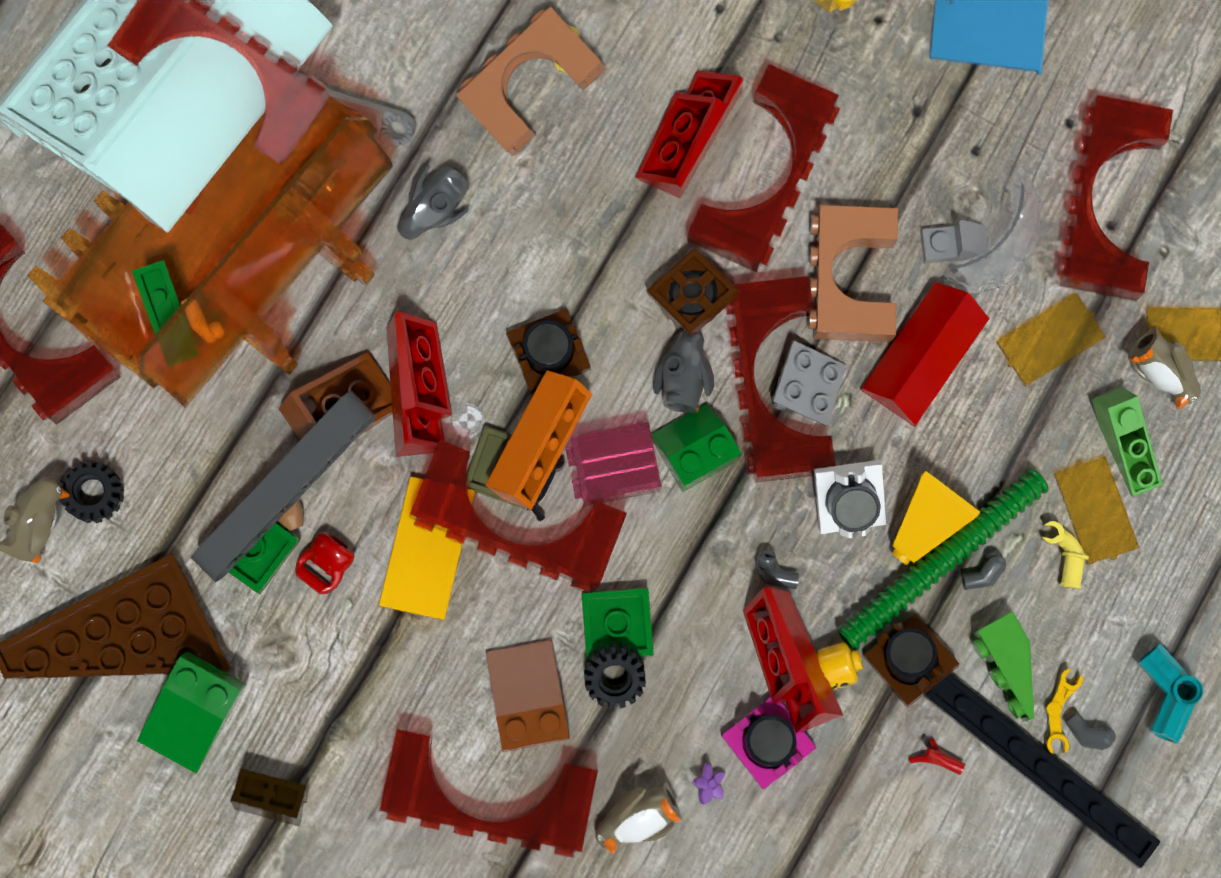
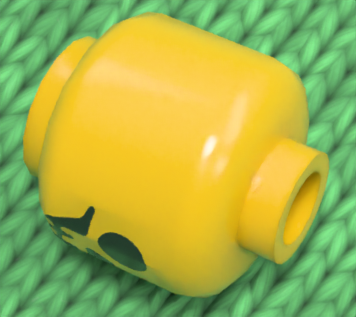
[816,642,864,691]

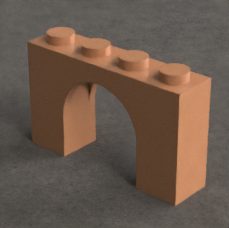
[456,6,606,157]
[808,205,898,342]

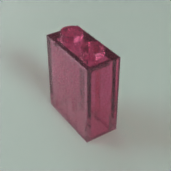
[565,422,662,507]

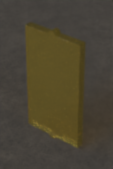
[996,293,1106,387]
[1144,307,1221,362]
[1054,456,1140,565]

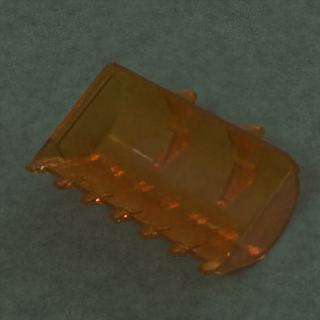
[27,75,393,409]

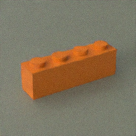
[485,370,592,510]

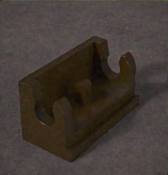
[230,768,308,827]

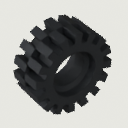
[59,460,124,523]
[584,642,646,709]

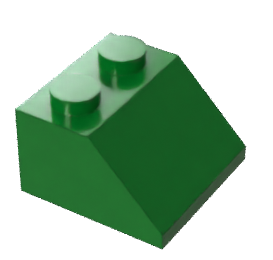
[649,404,742,493]

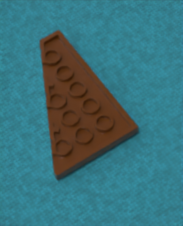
[0,553,233,679]

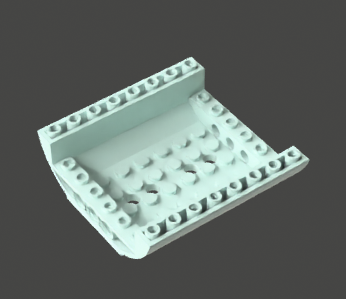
[0,0,333,233]

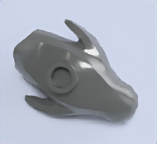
[397,165,469,240]
[653,330,714,413]

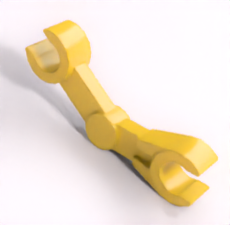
[1044,668,1083,754]

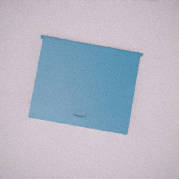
[929,0,1048,75]

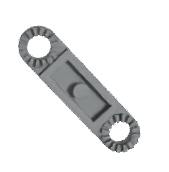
[290,83,416,146]

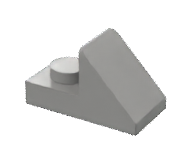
[920,220,989,264]

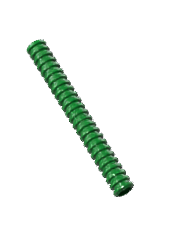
[837,469,1049,650]

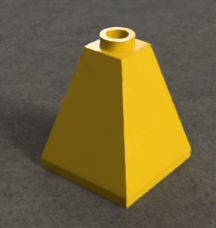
[891,470,980,565]

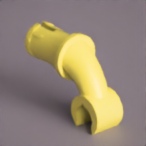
[1042,521,1089,589]

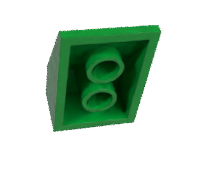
[137,652,247,774]

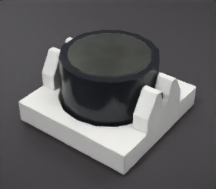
[814,460,886,539]

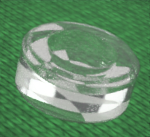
[451,403,484,438]

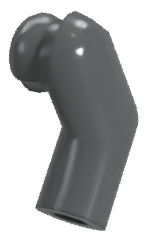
[756,549,799,589]
[961,551,1006,590]
[1065,713,1116,750]

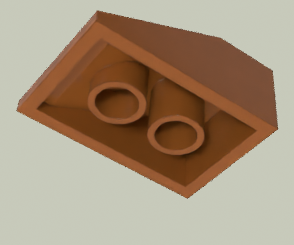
[279,352,392,440]
[485,640,570,752]

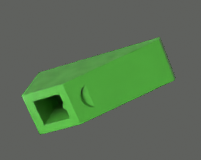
[1092,387,1163,497]
[972,611,1034,722]

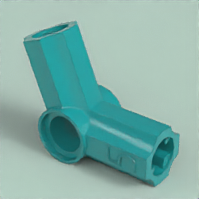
[1137,644,1204,744]

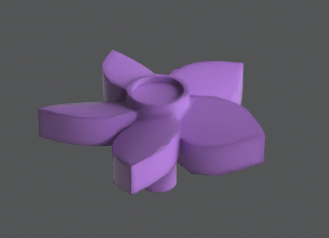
[692,763,726,804]

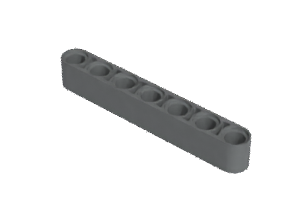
[191,391,376,582]

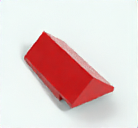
[635,71,744,199]
[861,282,990,427]
[386,311,452,457]
[743,587,844,733]

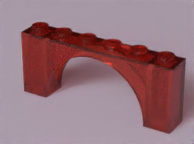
[107,0,329,165]
[687,64,841,273]
[1057,95,1173,301]
[0,223,120,425]
[725,276,836,483]
[409,439,627,593]
[379,729,598,858]

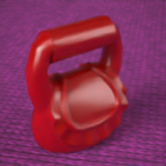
[295,531,355,594]

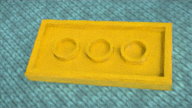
[379,476,475,621]

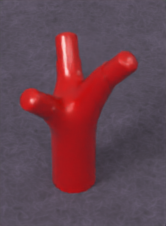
[909,738,965,775]

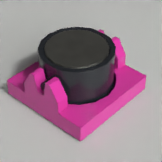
[721,697,816,790]

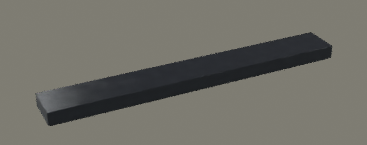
[923,674,1161,869]

